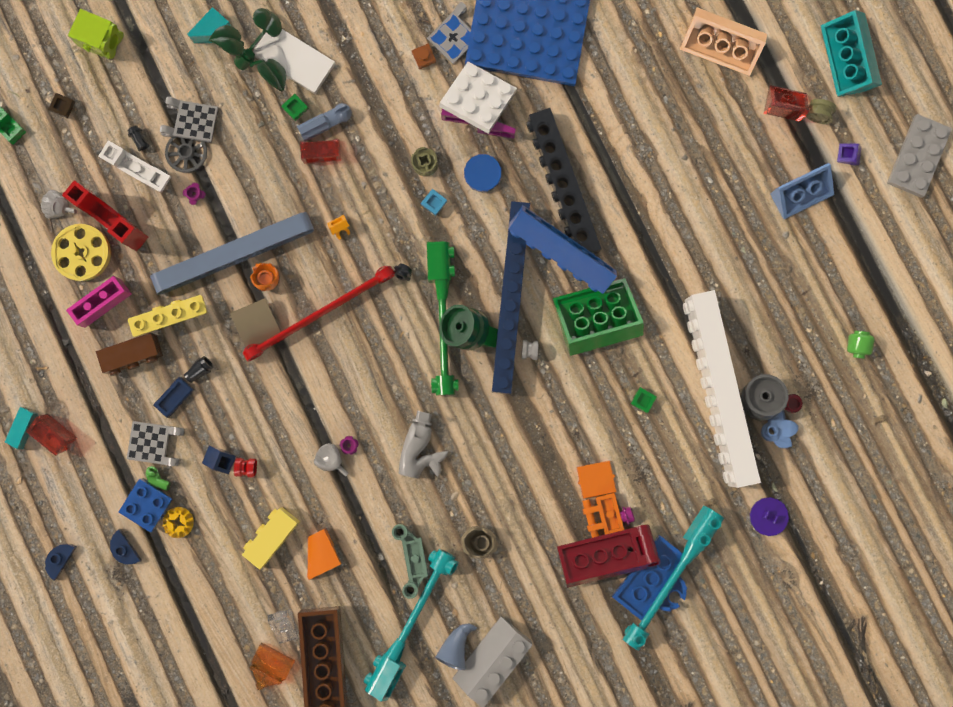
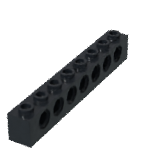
[526,108,602,254]

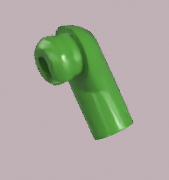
[145,466,170,491]

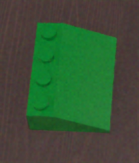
[553,278,644,356]

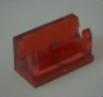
[300,138,341,164]
[26,414,77,456]

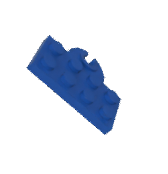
[612,535,687,621]

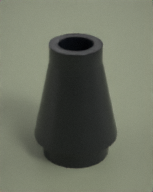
[184,356,214,383]

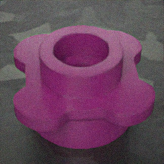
[183,183,206,205]

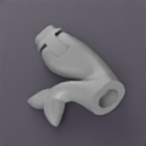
[398,411,449,479]

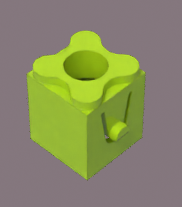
[68,9,124,59]

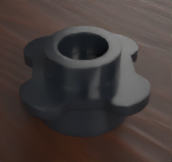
[394,263,412,281]

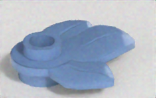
[761,411,799,449]

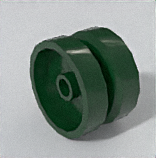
[439,305,489,351]

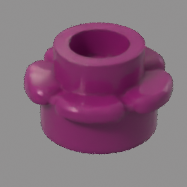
[340,436,359,455]
[620,507,635,525]

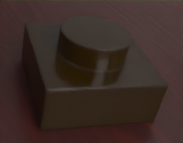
[48,93,75,119]

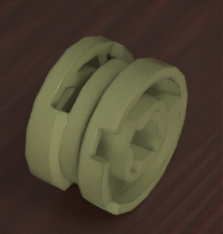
[806,99,837,124]
[411,147,439,177]

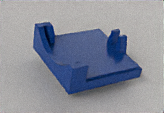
[118,478,173,533]

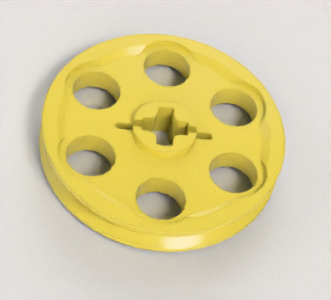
[51,224,111,281]

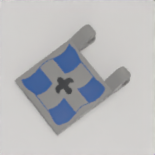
[427,2,471,64]

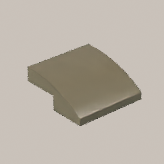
[230,298,281,347]

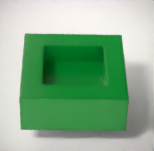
[281,94,309,121]
[630,387,657,414]

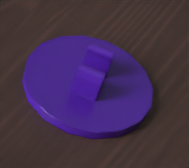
[750,497,789,536]

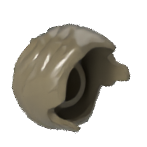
[461,526,499,559]

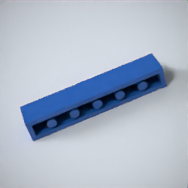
[508,205,617,294]

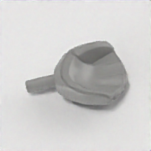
[41,190,77,219]
[314,443,348,476]

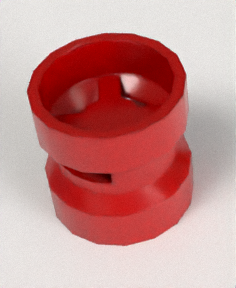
[234,458,257,478]

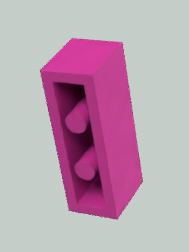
[66,276,132,328]

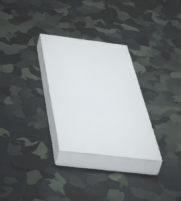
[253,29,335,94]

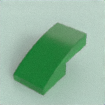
[0,106,26,145]

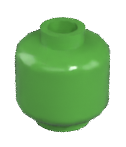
[847,331,875,359]

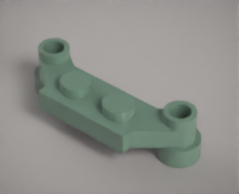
[392,524,428,599]

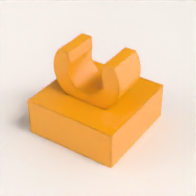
[327,215,350,240]

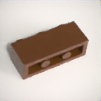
[95,333,163,376]

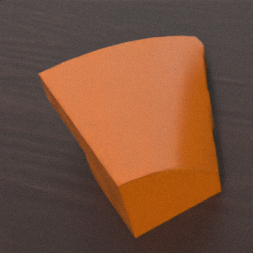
[307,528,342,580]

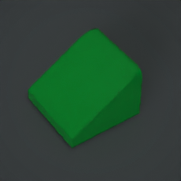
[482,326,498,348]

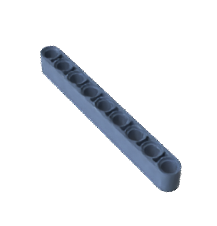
[150,212,314,295]

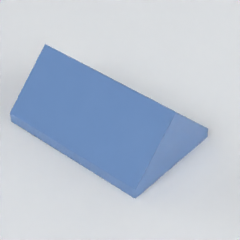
[770,163,834,219]

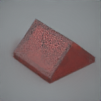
[763,85,809,122]

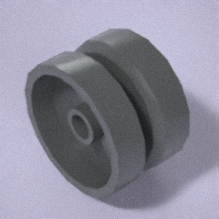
[740,374,789,421]

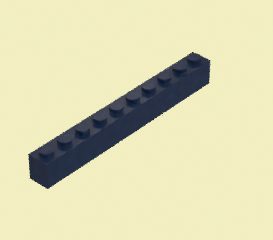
[492,201,530,395]

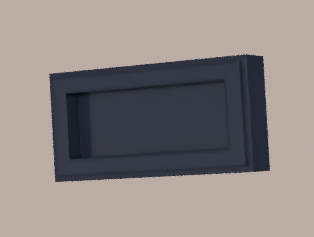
[153,377,195,418]

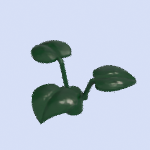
[209,8,286,92]

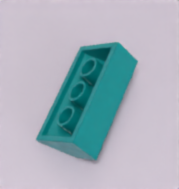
[820,10,882,97]

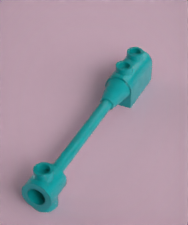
[623,505,725,651]
[364,549,459,702]

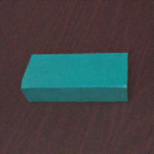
[5,407,38,449]

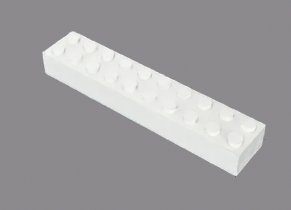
[683,290,761,488]

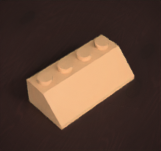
[680,7,767,76]

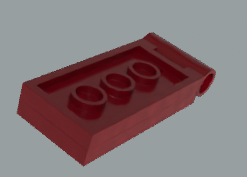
[557,524,661,588]

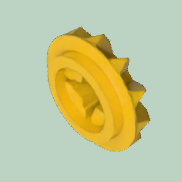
[162,507,194,538]

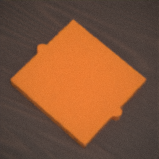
[577,461,616,499]

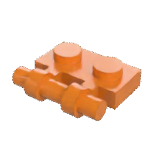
[582,493,624,538]

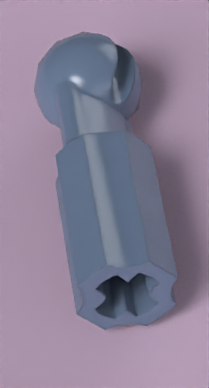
[297,103,352,142]

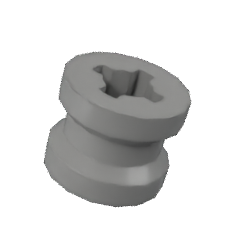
[522,340,538,360]

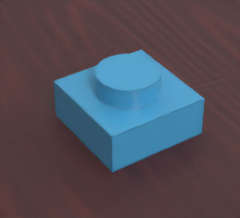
[421,189,448,216]

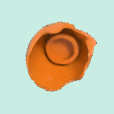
[250,263,280,292]

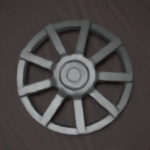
[165,137,207,173]

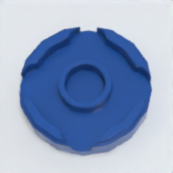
[464,154,501,192]

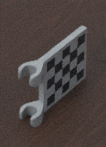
[160,97,218,143]
[126,421,184,466]

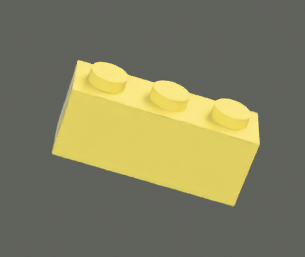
[242,507,300,569]

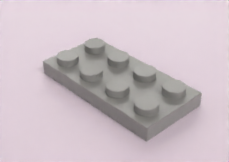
[887,114,952,198]

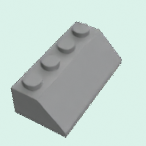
[452,616,533,707]

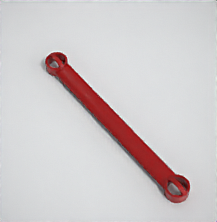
[242,265,395,362]

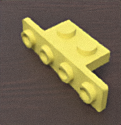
[128,295,207,337]

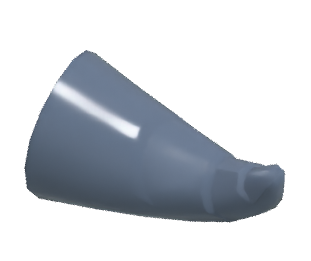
[435,623,477,670]

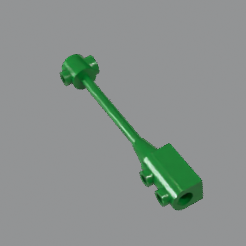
[427,241,459,396]

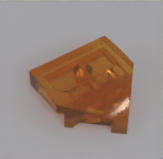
[249,643,295,690]

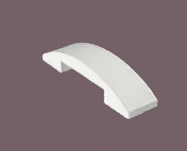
[98,140,171,193]

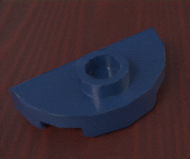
[110,529,142,565]
[45,544,77,581]

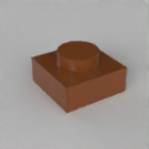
[411,43,436,70]

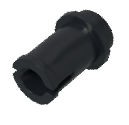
[127,126,149,151]

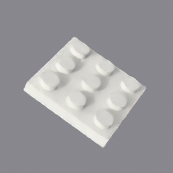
[439,62,517,134]

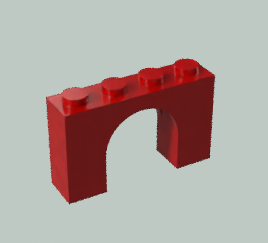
[62,180,149,251]

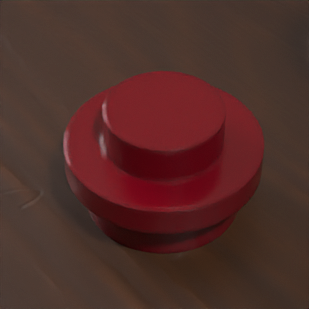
[784,394,803,413]

